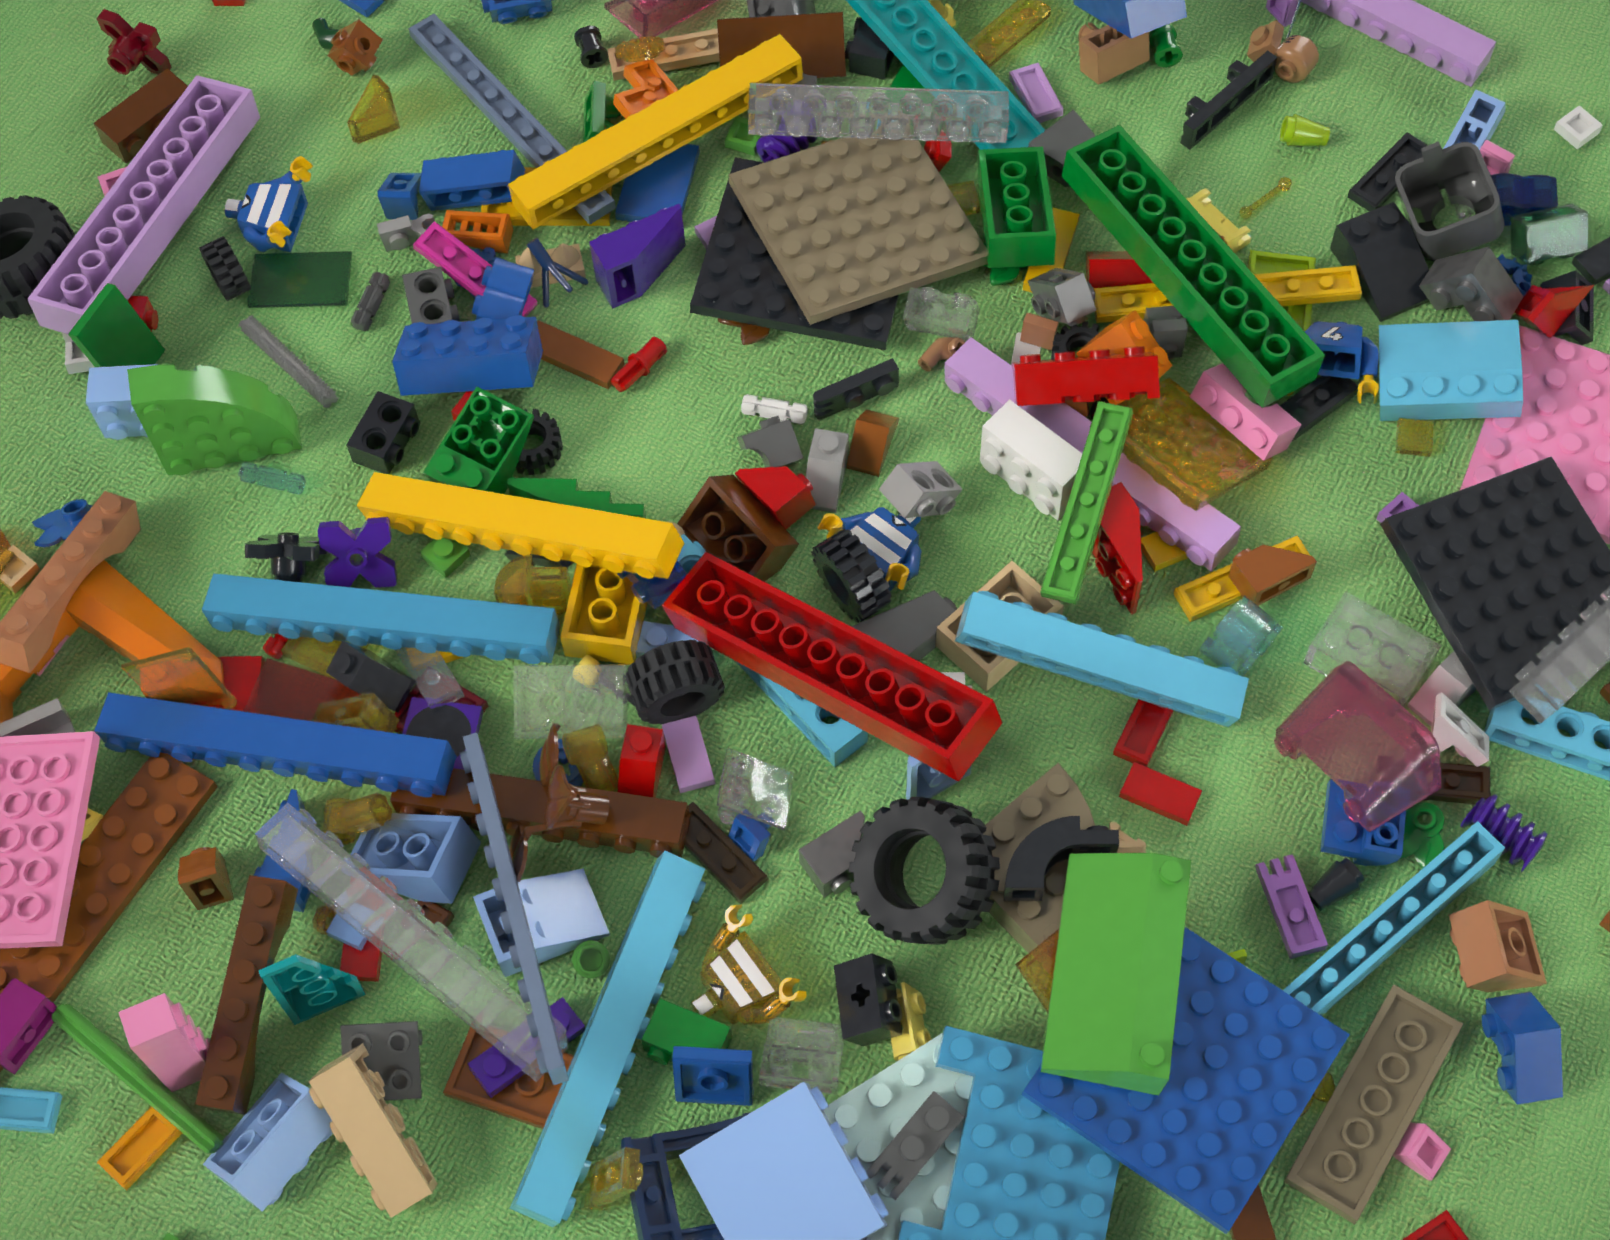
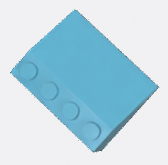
[1379,320,1523,421]

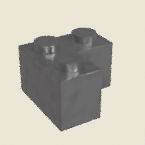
[1419,247,1523,321]

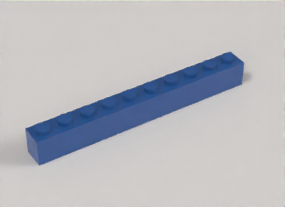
[94,692,457,797]

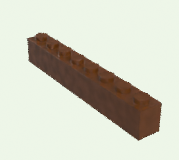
[390,768,690,858]

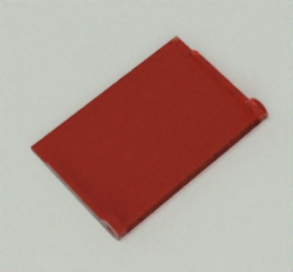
[242,658,366,727]

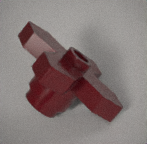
[96,9,172,75]

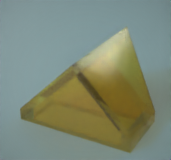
[347,75,400,144]

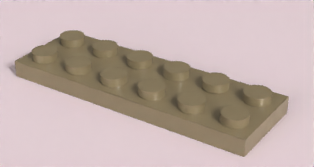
[1284,984,1463,1225]

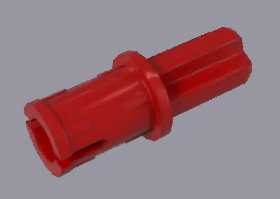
[611,336,668,392]

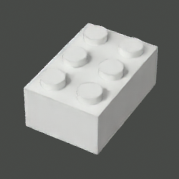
[980,399,1082,520]

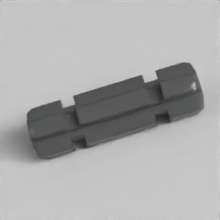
[351,272,390,331]

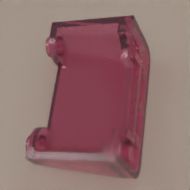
[1274,661,1441,832]

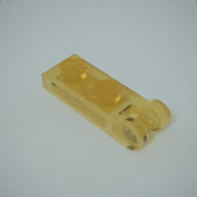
[584,1147,643,1210]

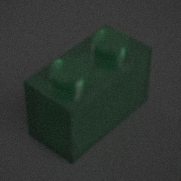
[1511,203,1588,265]

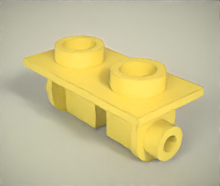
[891,982,932,1061]

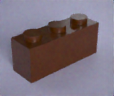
[94,68,188,163]

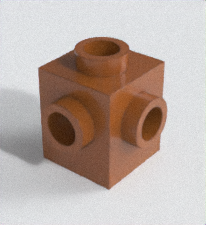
[327,19,383,76]

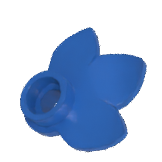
[32,499,92,547]

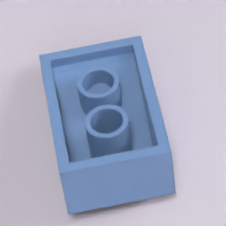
[342,812,481,904]

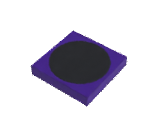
[402,697,484,770]

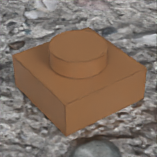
[1247,20,1284,62]

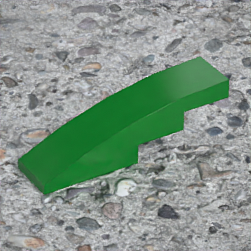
[507,478,646,518]

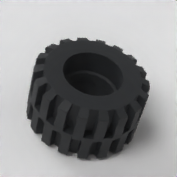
[625,640,725,724]

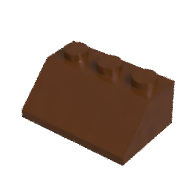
[677,475,799,582]

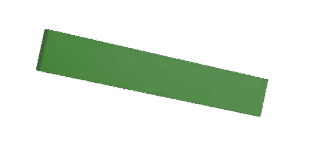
[1040,401,1133,605]

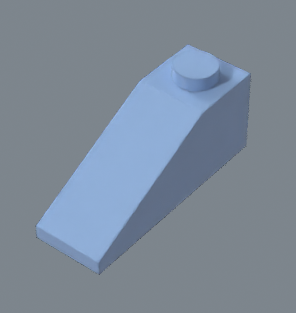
[1443,90,1505,150]

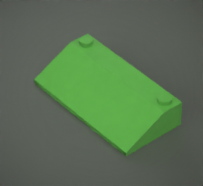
[1040,853,1192,1096]

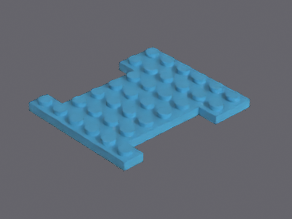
[897,1026,1120,1240]

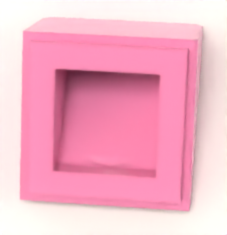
[1393,1122,1451,1181]

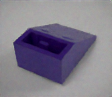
[589,203,686,309]

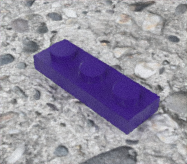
[468,997,585,1098]

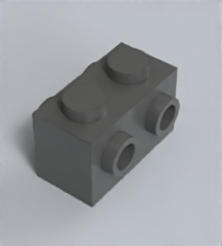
[1028,268,1096,326]

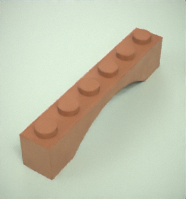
[0,491,141,673]

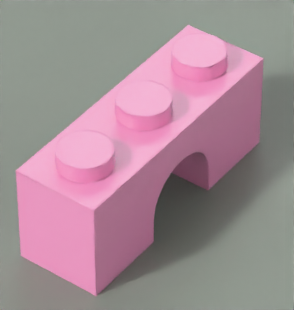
[1190,363,1302,461]

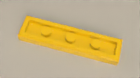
[1173,535,1311,622]

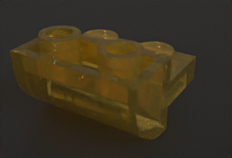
[494,555,572,615]

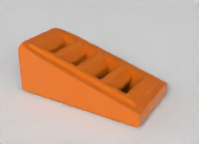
[442,210,513,253]

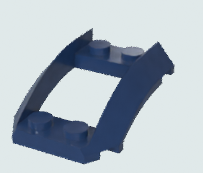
[619,1112,751,1240]

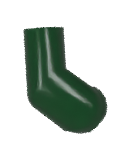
[312,18,339,50]

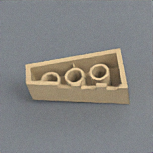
[308,1043,437,1218]

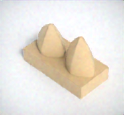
[515,243,586,288]

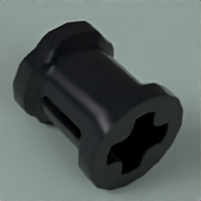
[574,25,608,68]

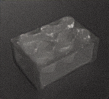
[1303,591,1441,718]
[513,664,627,739]

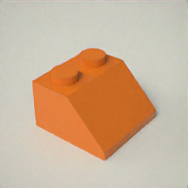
[1076,310,1173,406]

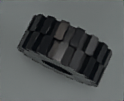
[811,529,892,623]

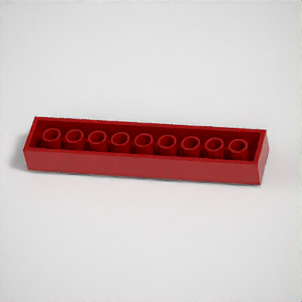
[662,552,1003,782]

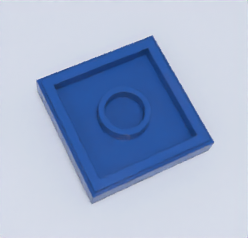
[672,1046,754,1106]

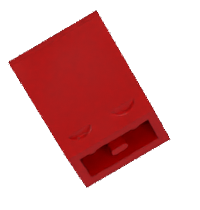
[1092,482,1143,615]

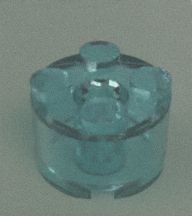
[1199,596,1283,677]

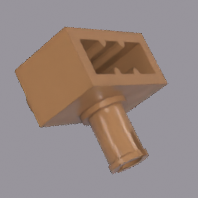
[1078,22,1150,85]

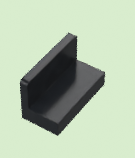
[1540,270,1594,345]

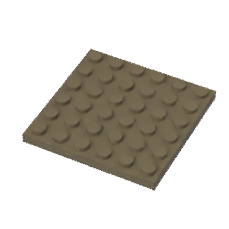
[729,118,988,325]

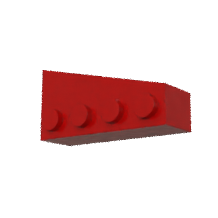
[1012,346,1160,406]

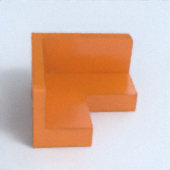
[613,58,679,119]

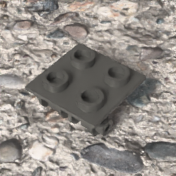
[340,1021,423,1100]

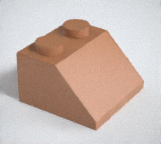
[1449,900,1547,993]

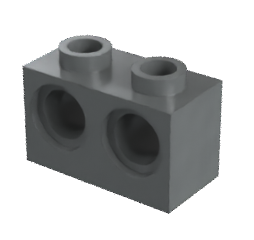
[402,267,460,324]

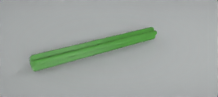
[51,1004,224,1154]

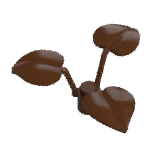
[509,723,609,882]

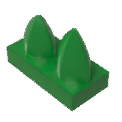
[583,81,622,142]

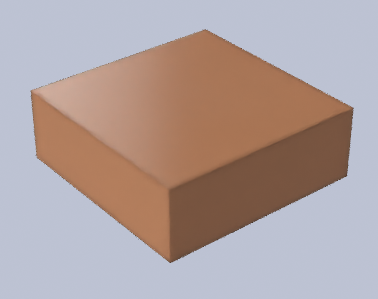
[1020,313,1059,351]

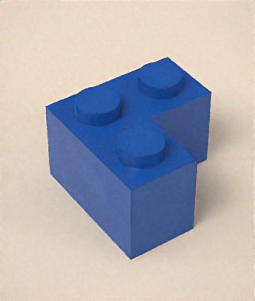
[1482,992,1563,1105]

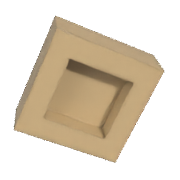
[0,545,41,594]

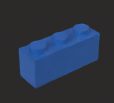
[419,150,525,211]

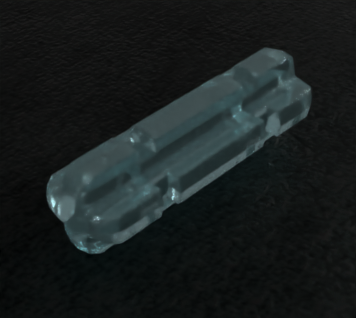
[238,462,306,494]

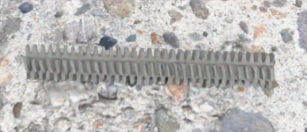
[239,315,339,408]

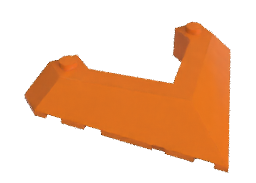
[0,560,225,723]

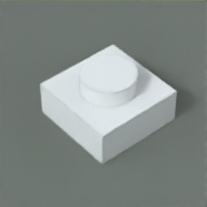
[1554,105,1603,149]

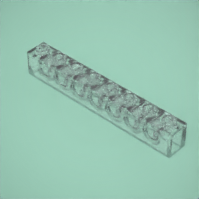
[748,83,1009,143]

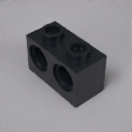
[346,391,420,474]

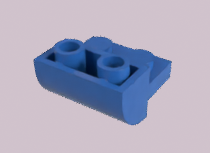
[1320,778,1408,866]

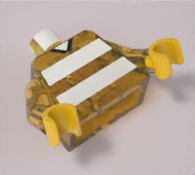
[691,904,807,1025]

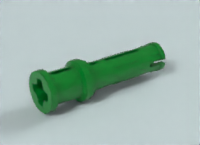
[1149,24,1183,68]

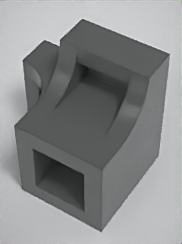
[1144,306,1188,360]
[737,416,803,467]

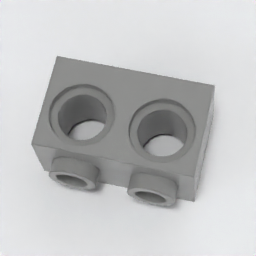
[879,461,963,518]

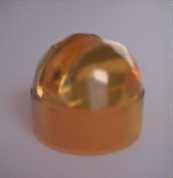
[312,905,339,936]

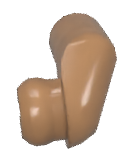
[918,337,965,371]

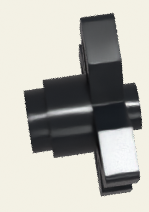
[245,532,329,582]

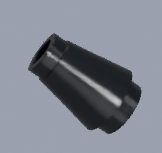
[1308,858,1365,911]

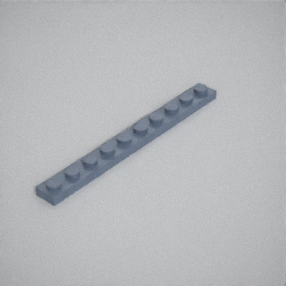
[408,14,616,225]
[460,733,569,1085]

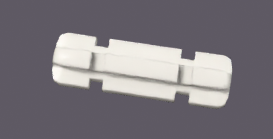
[741,394,808,424]

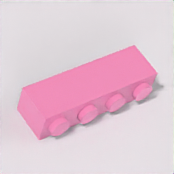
[118,993,210,1092]

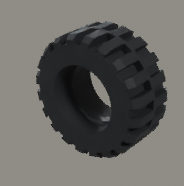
[0,195,75,319]
[849,797,1000,945]

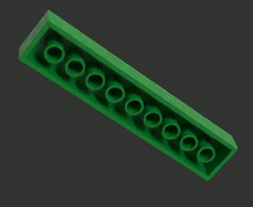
[1062,125,1325,408]

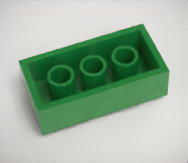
[977,146,1056,268]

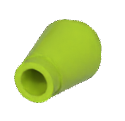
[1280,114,1330,146]

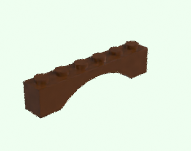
[195,875,298,1115]

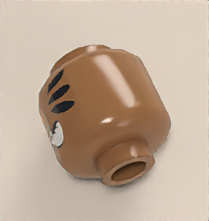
[1274,35,1319,83]

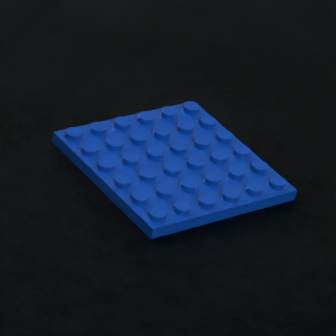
[1022,927,1350,1234]

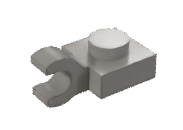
[377,214,435,252]

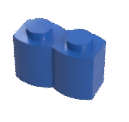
[472,258,534,320]

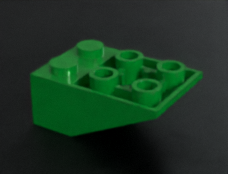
[423,387,534,494]

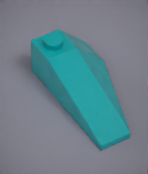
[258,954,366,1025]

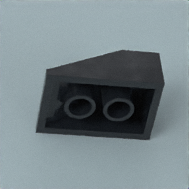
[1330,202,1430,322]

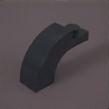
[1004,816,1119,901]

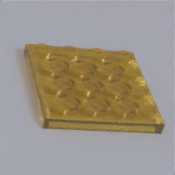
[1090,378,1273,511]

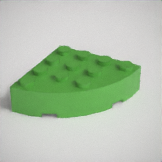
[127,364,302,476]

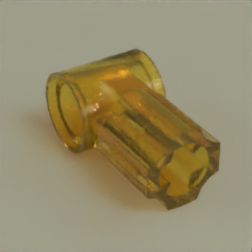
[562,724,618,791]
[322,793,392,845]

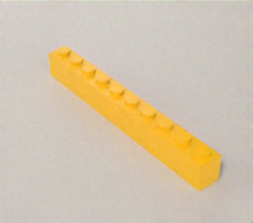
[508,34,803,230]
[356,472,684,579]

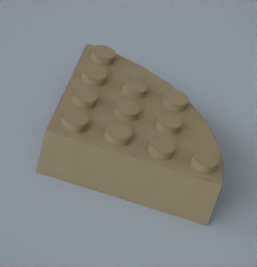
[983,763,1095,977]

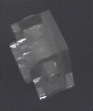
[903,287,980,341]

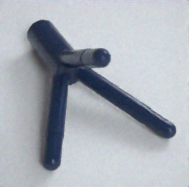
[527,238,588,308]

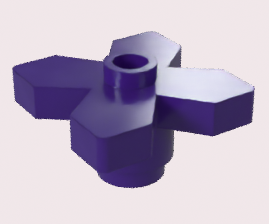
[317,517,398,588]

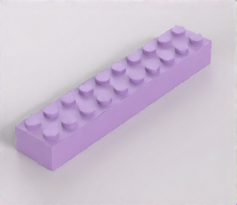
[27,75,260,334]

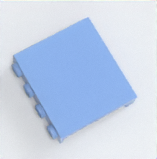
[679,1082,889,1240]

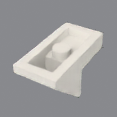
[1429,692,1489,767]

